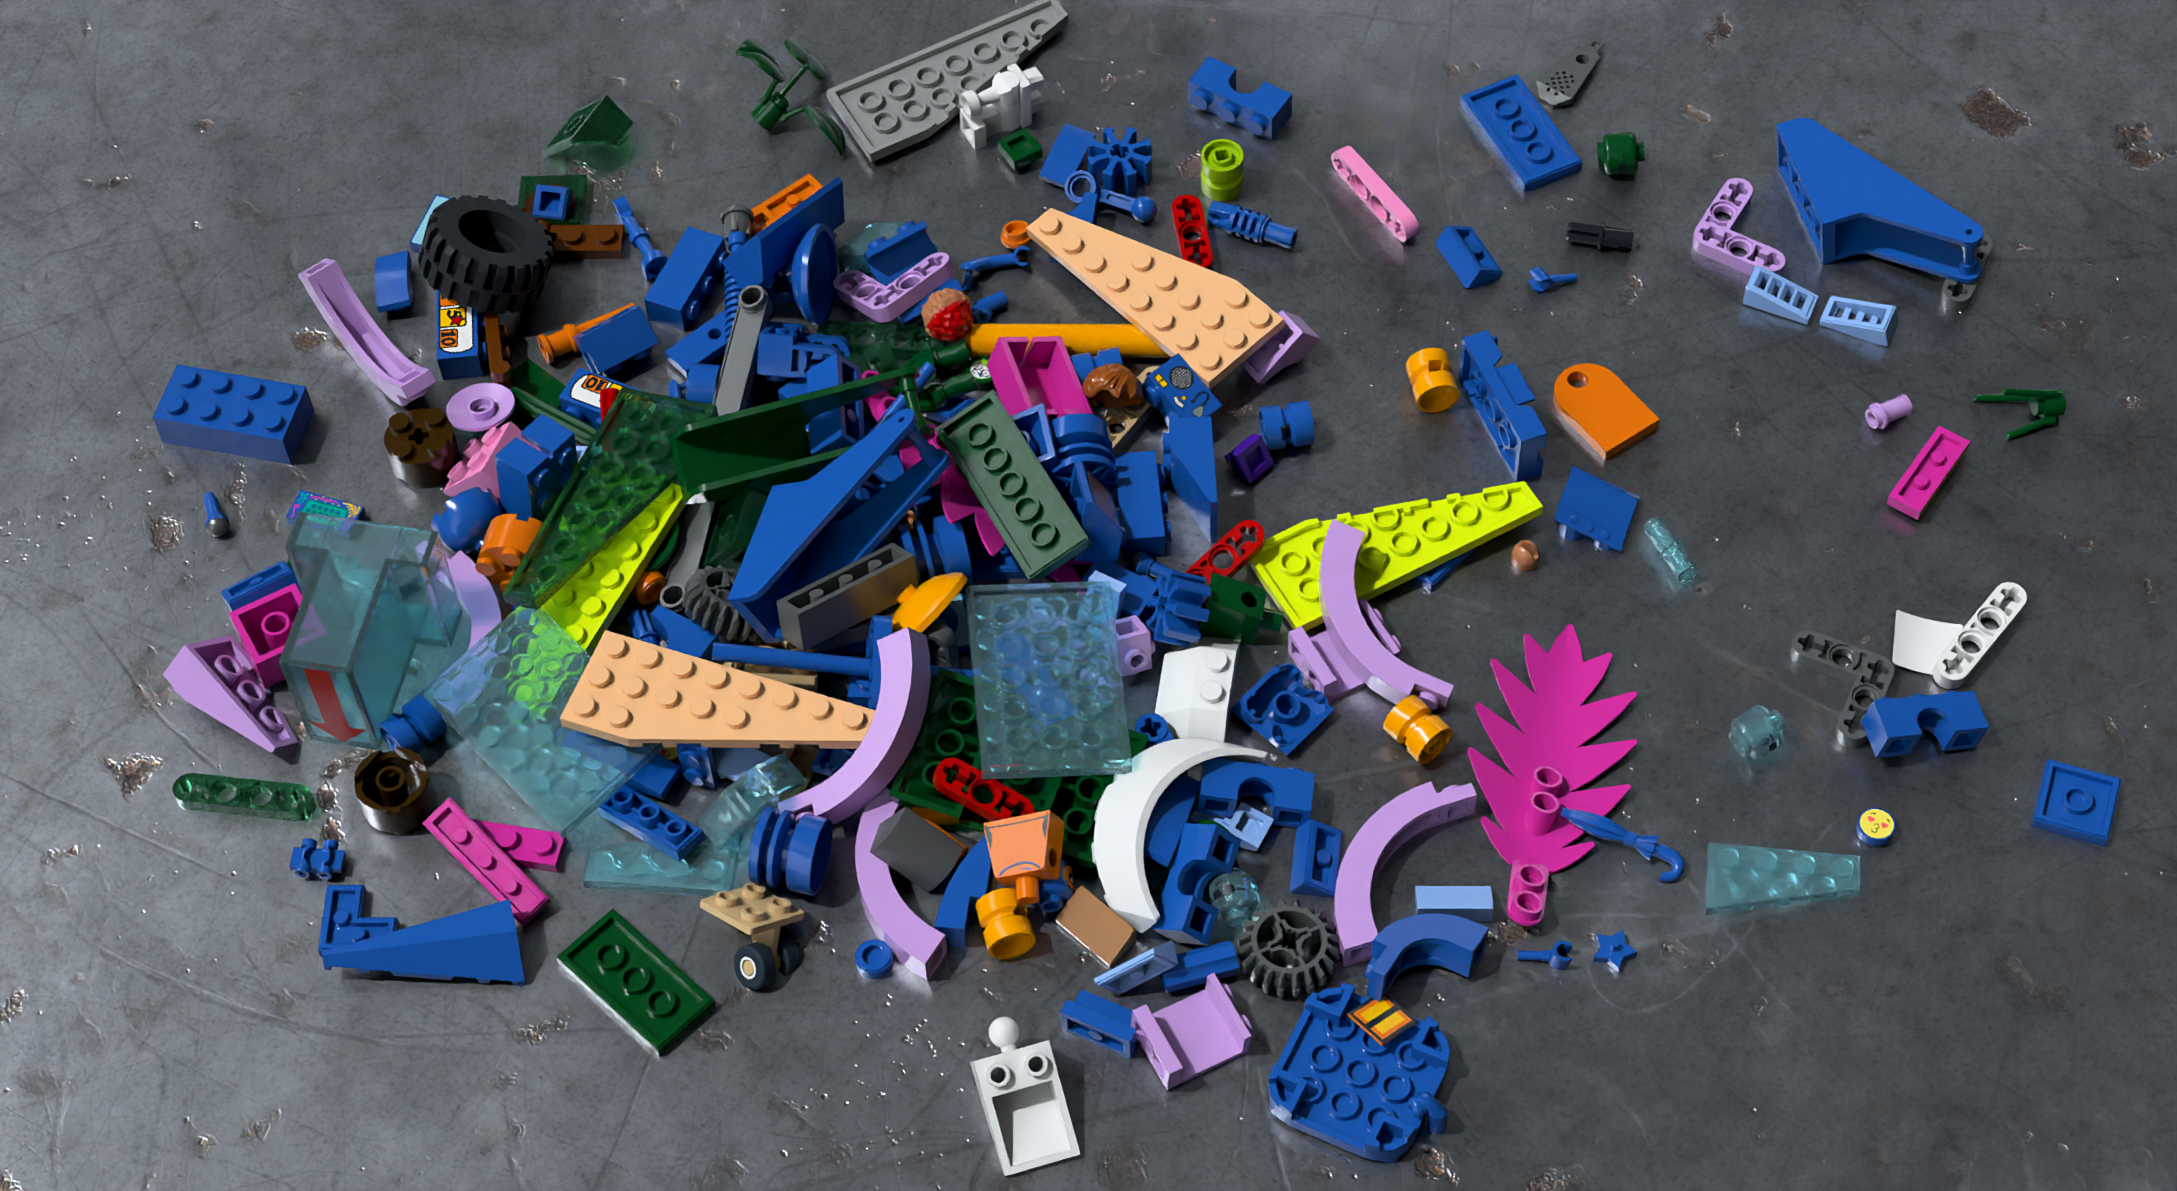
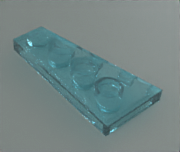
[582,827,743,897]
[1705,842,1860,915]

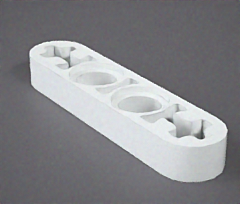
[1933,582,2027,689]

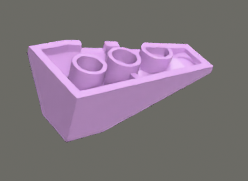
[163,635,298,753]

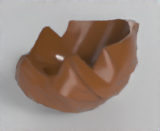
[1082,363,1144,408]

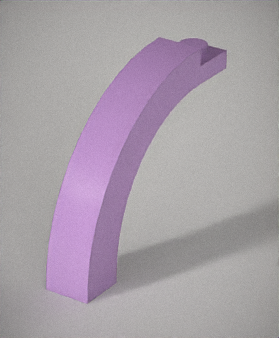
[298,258,436,406]
[1318,519,1454,711]
[415,541,508,738]
[778,627,931,824]
[855,775,948,982]
[1333,781,1477,968]

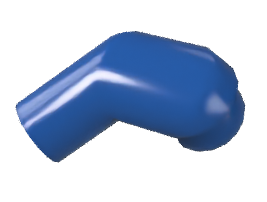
[972,291,1008,324]
[1408,1091,1448,1135]

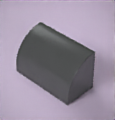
[870,807,964,892]

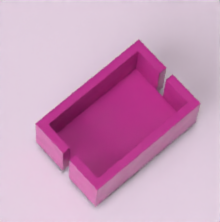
[987,336,1093,422]

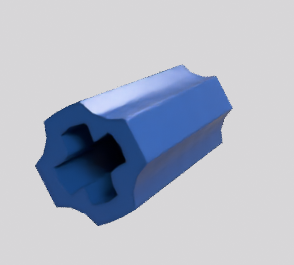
[1159,940,1239,993]

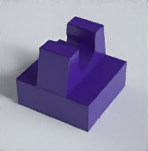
[1224,433,1274,484]

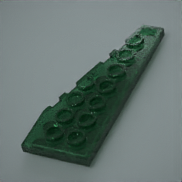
[502,387,719,610]

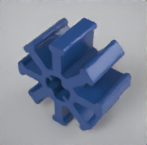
[1088,127,1152,197]
[1146,569,1211,648]

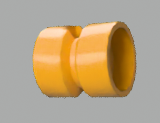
[1406,347,1460,413]
[1383,695,1453,764]
[975,888,1036,959]

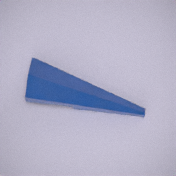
[321,899,525,986]

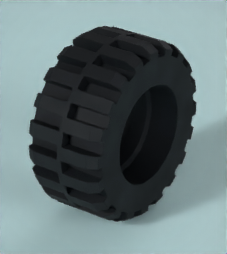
[418,195,554,314]

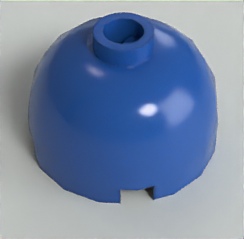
[431,487,503,554]

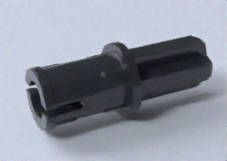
[1566,222,1634,251]

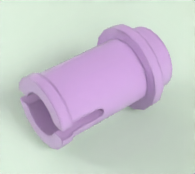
[1865,394,1913,429]

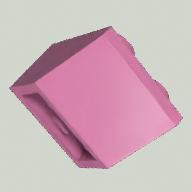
[443,421,540,504]

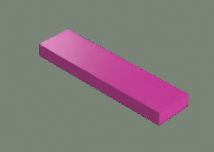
[422,797,551,927]

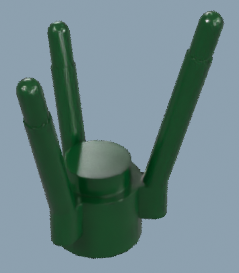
[1973,388,2066,440]

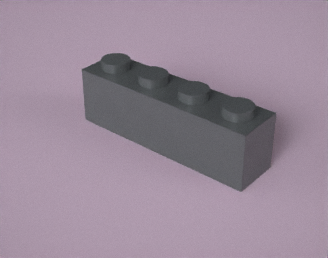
[776,542,919,651]

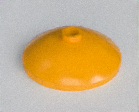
[892,572,968,634]

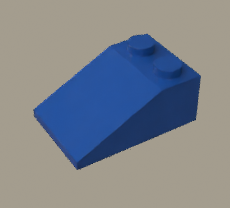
[1163,416,1218,543]

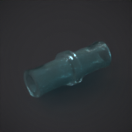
[1643,517,1698,583]

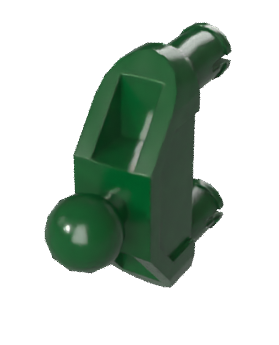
[887,339,978,412]

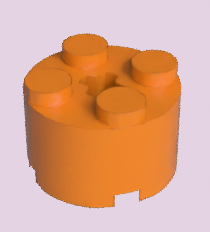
[475,514,557,596]

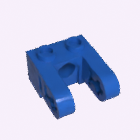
[757,322,852,381]

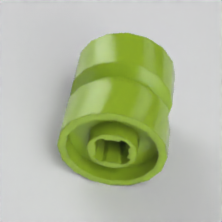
[1201,139,1243,201]

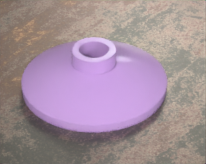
[446,383,515,431]

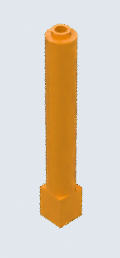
[965,324,1172,358]

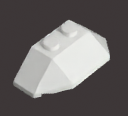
[1155,636,1241,742]

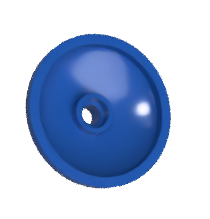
[787,224,838,326]

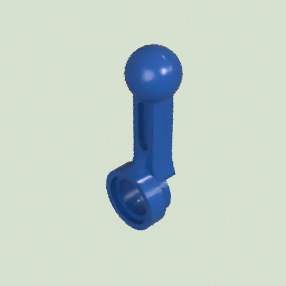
[1064,170,1157,223]

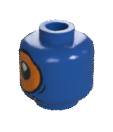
[1032,858,1075,912]

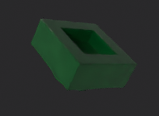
[998,128,1043,170]

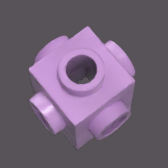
[1100,615,1155,677]

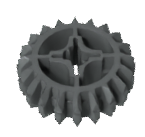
[682,565,761,642]
[1238,898,1340,999]

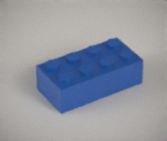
[153,364,314,465]

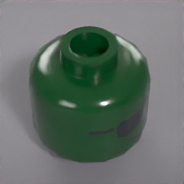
[1597,131,1645,176]

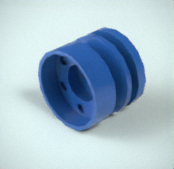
[1049,413,1118,503]
[896,514,973,586]
[748,806,833,896]

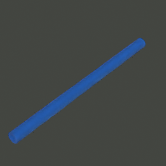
[711,642,1005,688]

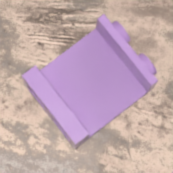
[1288,598,1402,703]
[1131,973,1253,1090]

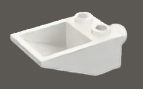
[970,1017,1081,1176]

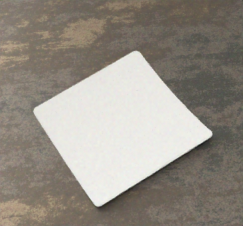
[1892,610,1963,675]

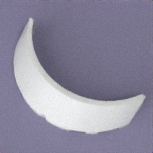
[1091,738,1268,933]

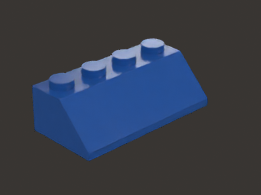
[721,176,845,290]

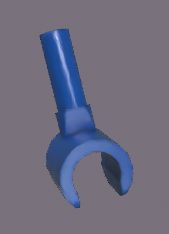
[1527,266,1577,293]
[1518,941,1573,970]

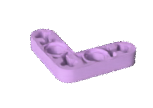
[1692,178,1786,277]
[833,252,955,322]

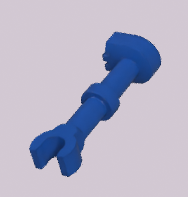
[612,196,668,281]

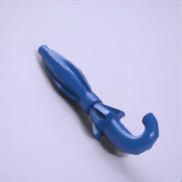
[1560,807,1685,882]

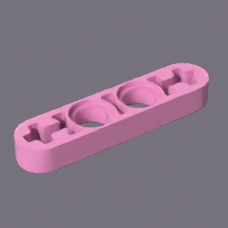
[1331,145,1420,242]

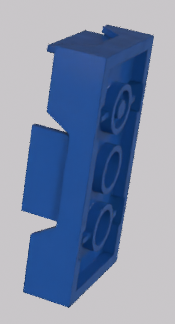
[1458,330,1547,482]

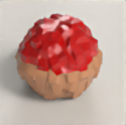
[921,288,974,342]

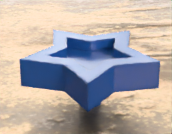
[1593,930,1637,972]

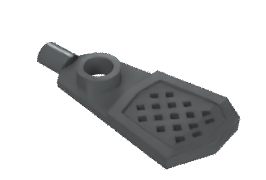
[1536,38,1605,110]

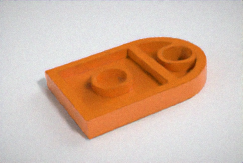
[1553,363,1660,460]

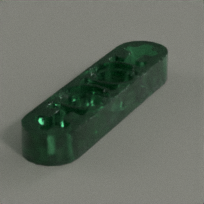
[817,320,948,360]
[172,773,316,822]

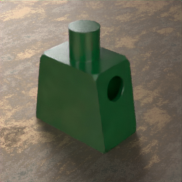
[1198,573,1284,645]

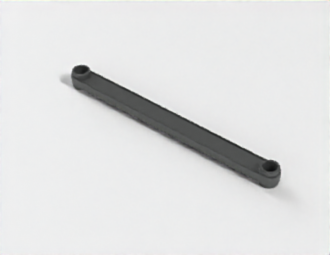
[659,285,773,619]

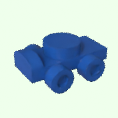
[289,838,346,879]

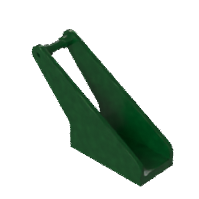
[669,367,935,504]

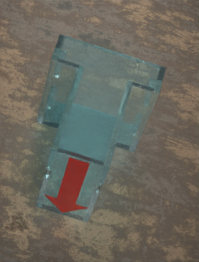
[279,512,463,750]

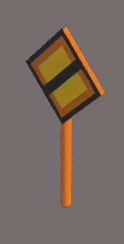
[1347,994,1417,1046]

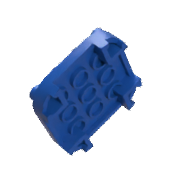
[1268,983,1451,1163]

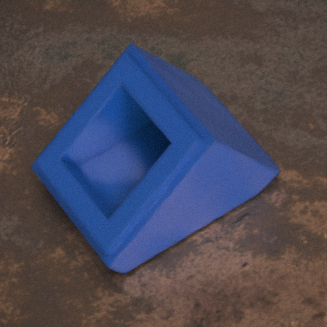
[532,184,574,221]

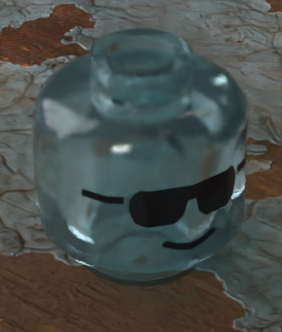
[1728,705,1786,760]
[1209,868,1261,927]

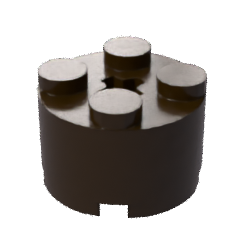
[384,408,461,489]
[354,747,437,836]

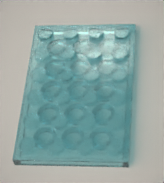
[965,581,1133,780]
[420,597,665,839]

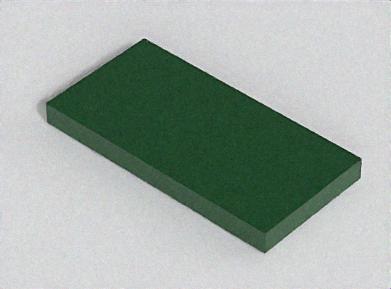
[556,908,716,1057]

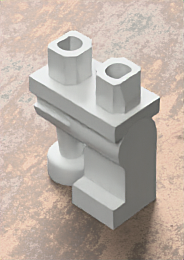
[960,63,1044,150]

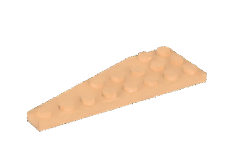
[1026,208,1285,390]
[560,630,876,749]

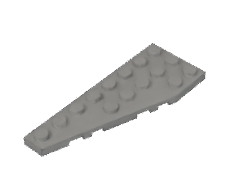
[826,0,1069,162]

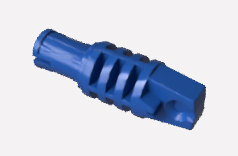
[1207,201,1298,250]

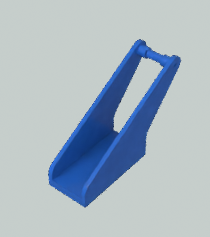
[1776,118,1983,284]
[727,408,950,643]

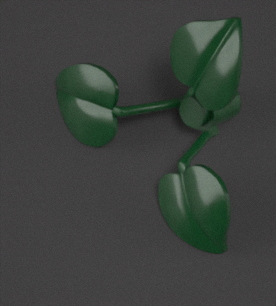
[736,37,845,156]

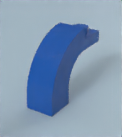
[1365,913,1489,1002]

